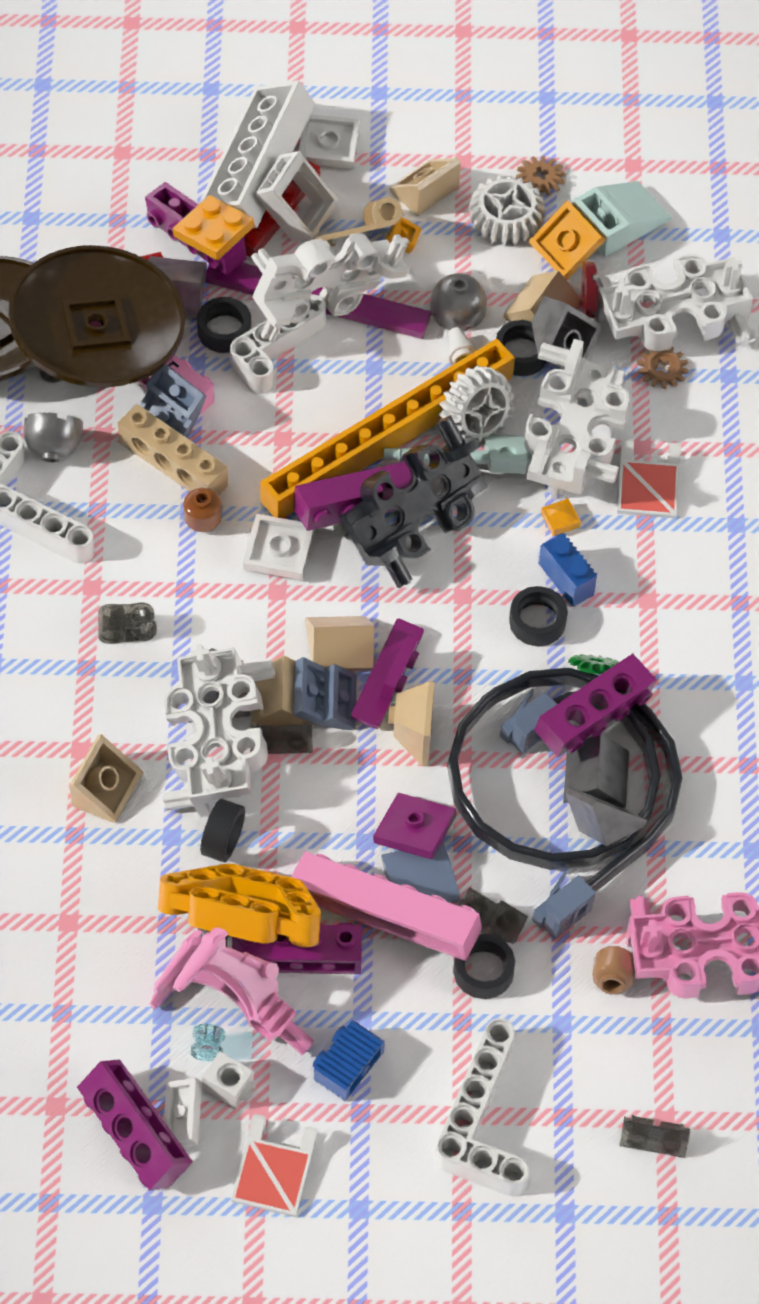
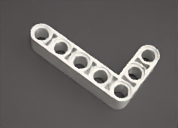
[0,431,95,563]
[435,1018,530,1197]

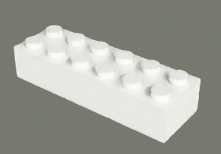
[198,80,316,228]

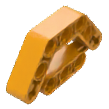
[158,863,321,947]

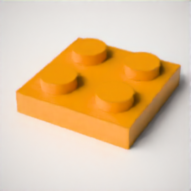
[173,195,255,261]
[528,200,606,280]

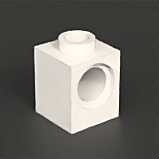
[202,1051,255,1109]

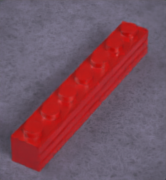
[244,159,321,258]

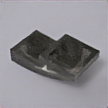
[458,887,528,944]

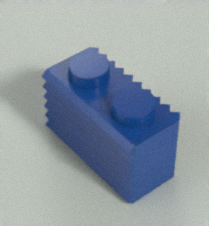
[538,533,597,607]
[312,1020,385,1101]

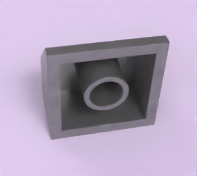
[531,296,603,370]

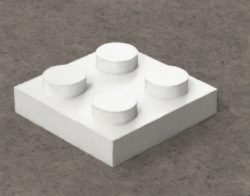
[299,114,360,169]
[243,513,315,580]

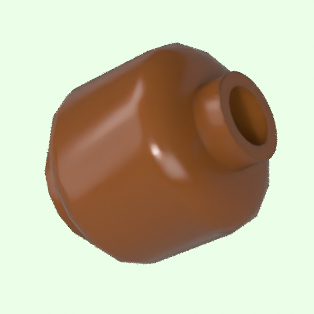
[183,487,222,532]

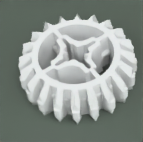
[469,175,545,245]
[439,365,515,443]

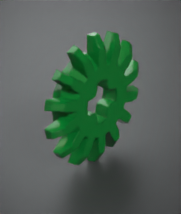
[568,654,619,675]

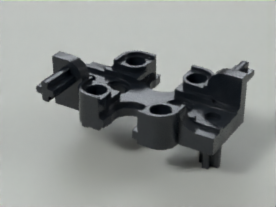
[339,415,488,588]

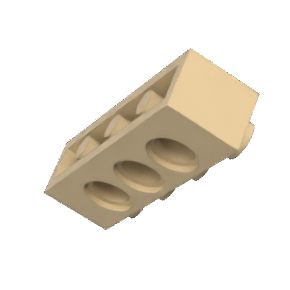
[117,404,228,495]

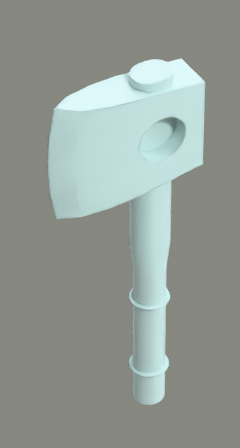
[383,435,532,474]

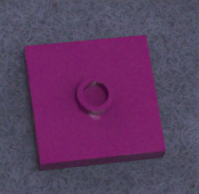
[373,792,456,860]

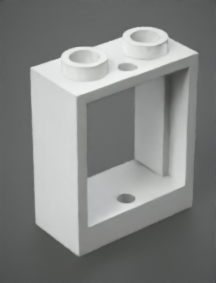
[254,151,338,243]

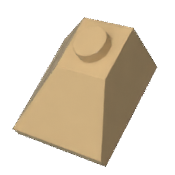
[388,681,435,767]

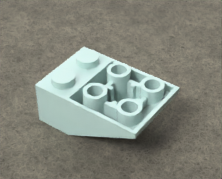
[573,181,672,258]

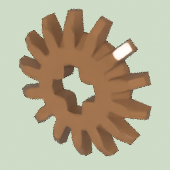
[516,155,566,196]
[637,346,689,389]

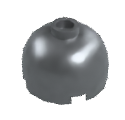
[430,273,487,331]
[24,413,83,463]

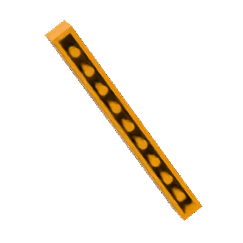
[260,338,515,518]

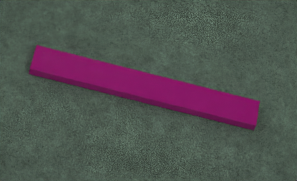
[205,263,431,339]

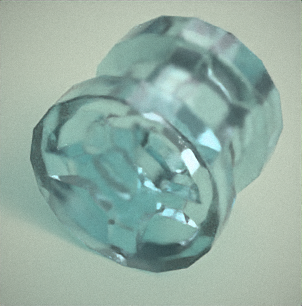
[190,1024,225,1062]

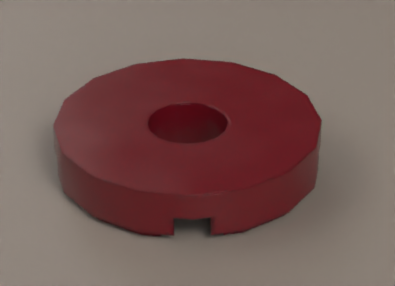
[581,262,598,319]

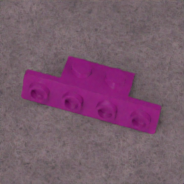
[351,618,424,729]

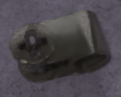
[98,602,157,644]

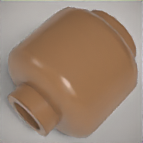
[592,946,635,995]

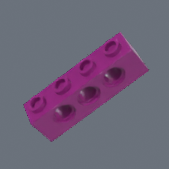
[534,653,657,757]
[77,1059,193,1191]

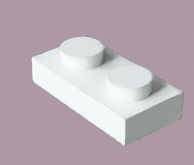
[164,1077,202,1147]

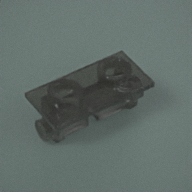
[250,723,313,754]
[619,1114,690,1158]

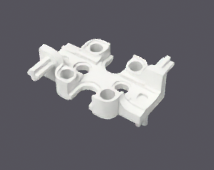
[251,233,409,342]
[596,254,754,351]
[524,339,630,499]
[162,644,275,817]

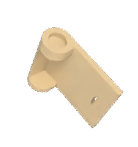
[312,197,402,247]

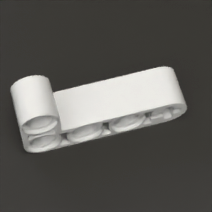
[230,295,326,394]

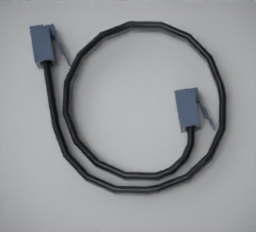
[447,667,683,939]

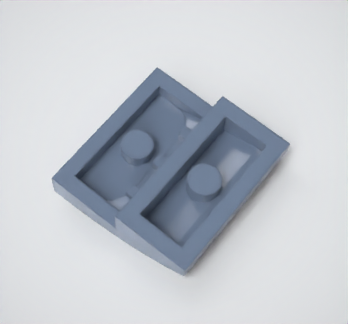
[139,364,207,438]
[293,657,357,730]
[381,841,461,903]

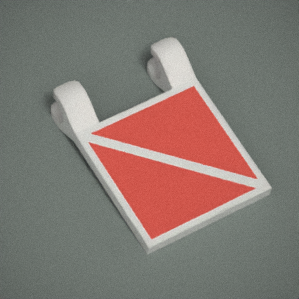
[617,439,681,519]
[231,1114,318,1217]

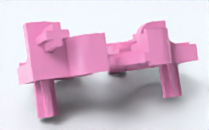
[626,892,759,999]

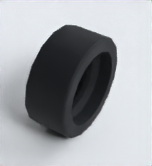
[197,297,251,353]
[496,320,547,377]
[509,586,568,647]
[200,798,245,862]
[453,933,516,999]

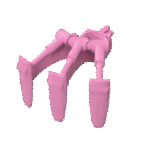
[150,928,315,1056]

